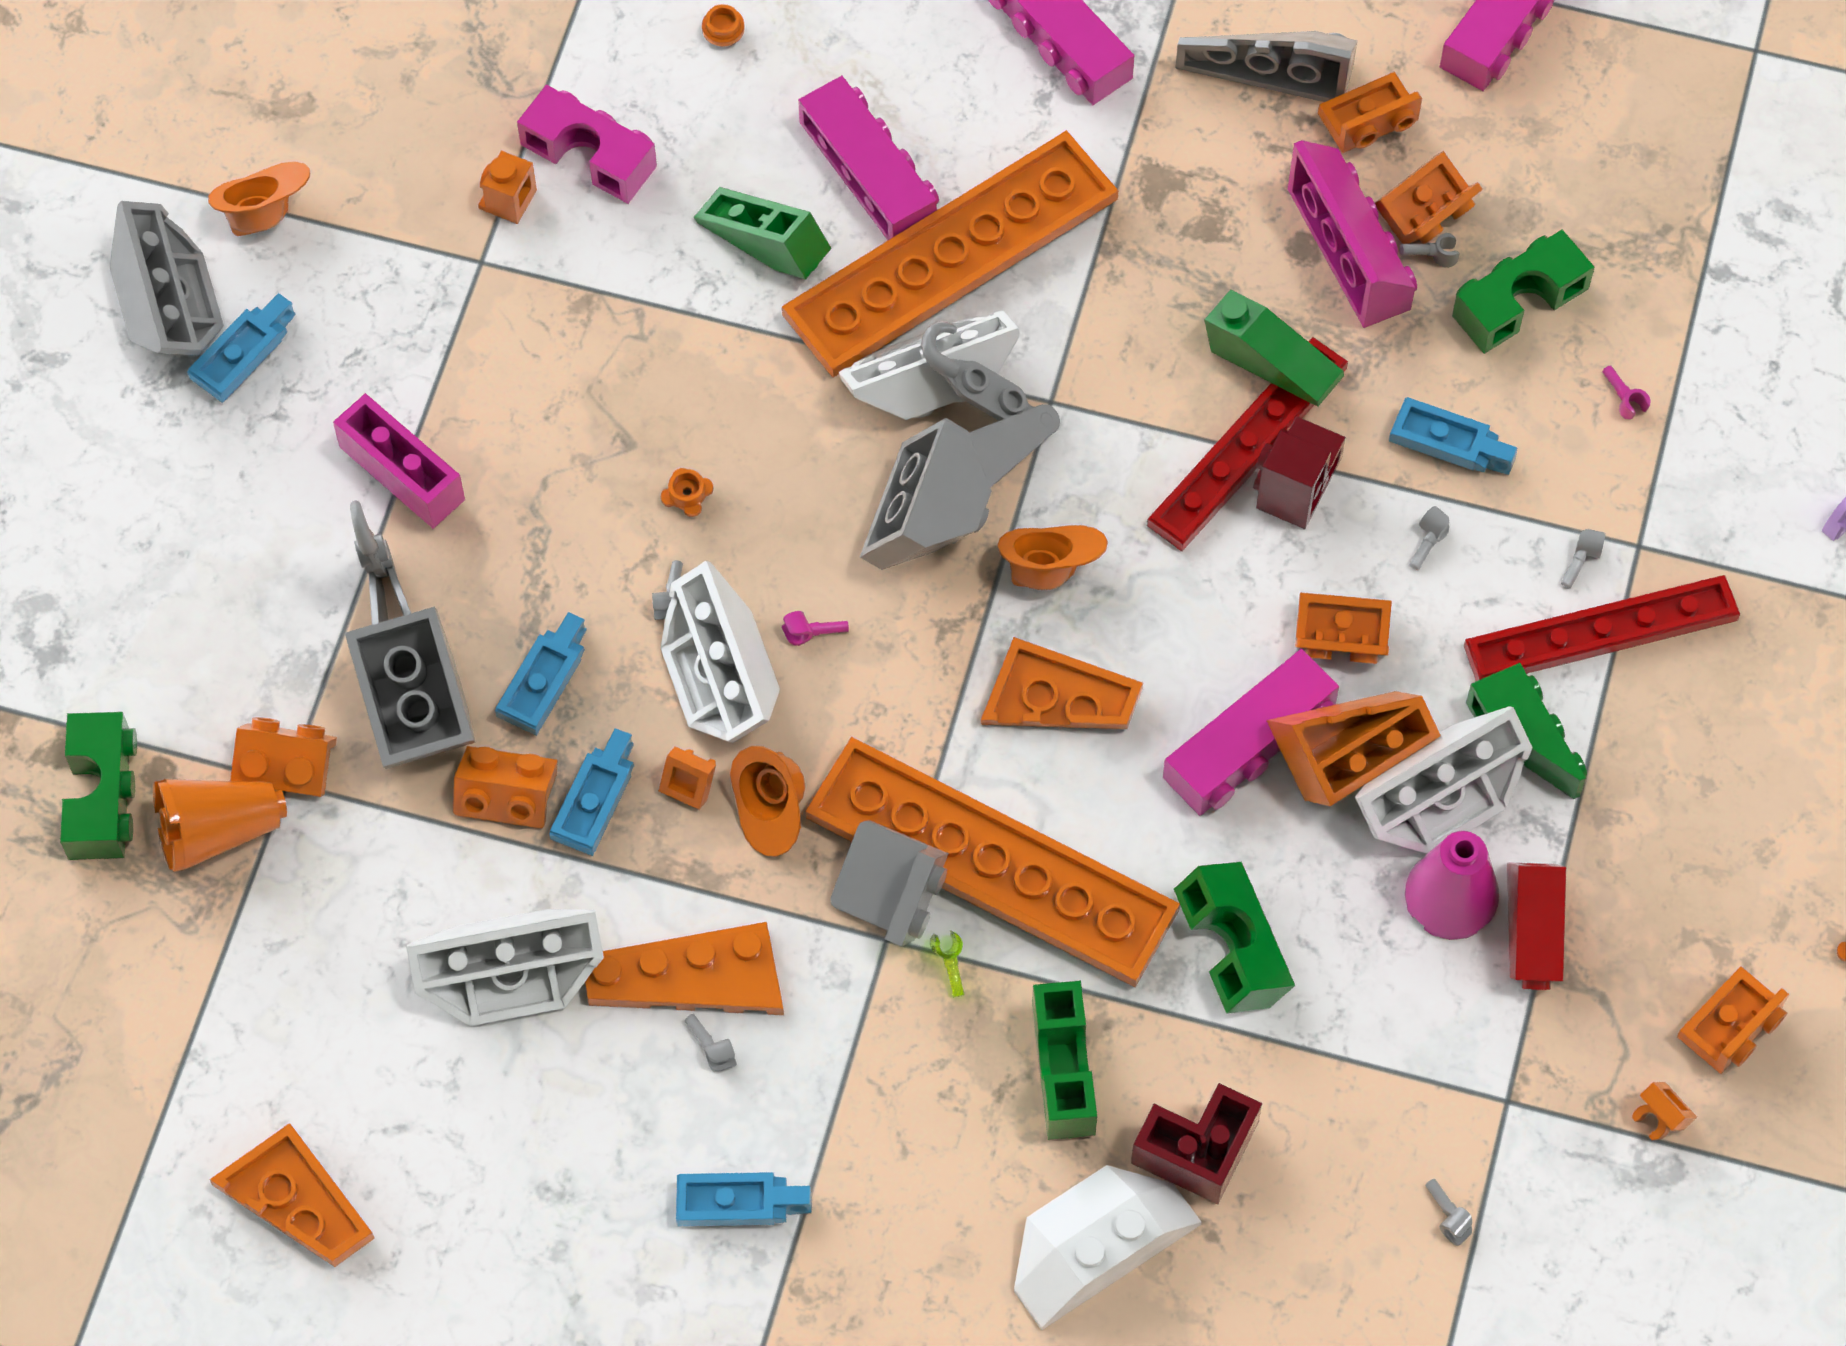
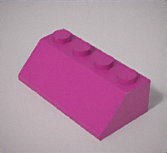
[1288,140,1417,328]

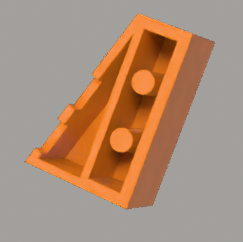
[1266,691,1441,806]

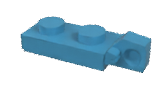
[187,293,296,403]
[1389,397,1517,475]
[495,612,587,736]
[549,728,634,856]
[676,1172,812,1226]

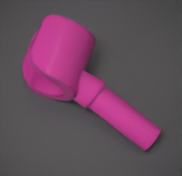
[1602,365,1651,419]
[781,611,849,646]

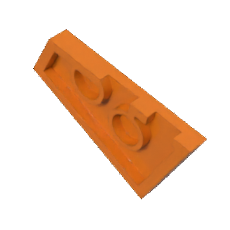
[981,637,1143,729]
[209,1123,375,1267]

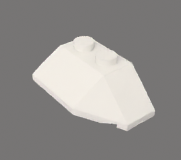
[839,310,1020,420]
[661,561,780,743]
[1355,706,1533,854]
[406,909,604,1026]
[1014,1165,1201,1330]

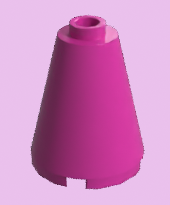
[1405,831,1499,940]

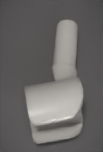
[1399,233,1460,268]
[1409,506,1449,570]
[1561,529,1605,588]
[652,560,683,620]
[685,1014,737,1071]
[1425,1179,1472,1246]

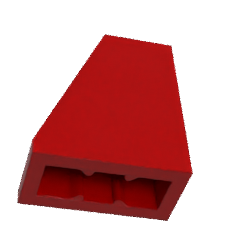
[1507,862,1566,990]

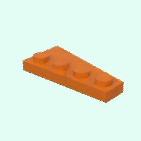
[585,922,784,1015]

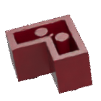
[1253,416,1346,529]
[1131,1083,1263,1205]

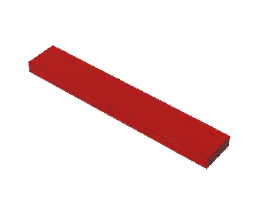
[1147,337,1348,551]
[1464,575,1740,681]

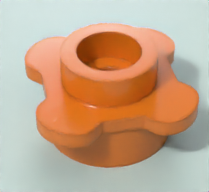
[661,468,714,517]

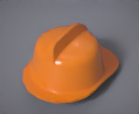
[208,162,310,236]
[997,525,1108,590]
[730,746,805,856]

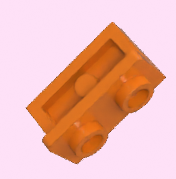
[1318,72,1422,153]
[1375,151,1483,244]
[1295,592,1392,664]
[230,717,337,797]
[453,746,558,828]
[1677,966,1789,1074]

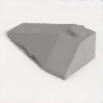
[1175,31,1358,102]

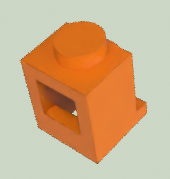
[478,150,537,224]

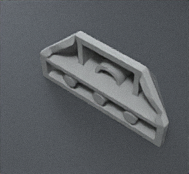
[110,201,224,355]

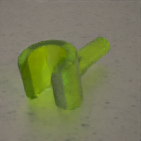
[930,930,965,998]

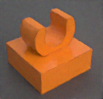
[658,746,716,810]
[1632,1082,1697,1141]

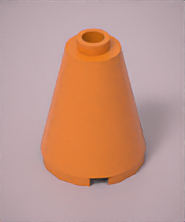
[153,779,287,872]

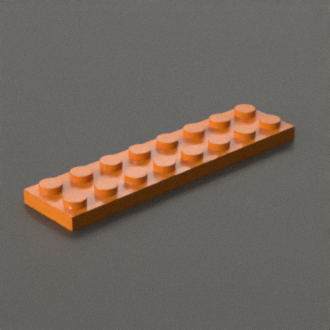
[782,130,1119,378]
[805,737,1180,987]

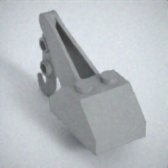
[860,322,1060,570]
[345,500,476,769]

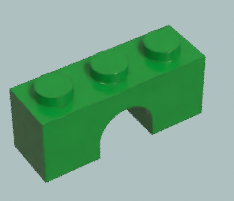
[1452,229,1595,354]
[60,712,137,860]
[1174,861,1295,1014]
[1032,980,1097,1140]

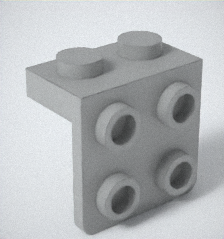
[831,820,949,946]

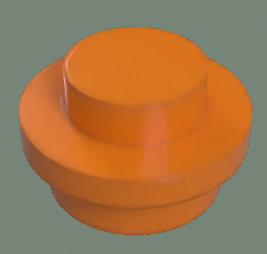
[702,4,745,46]

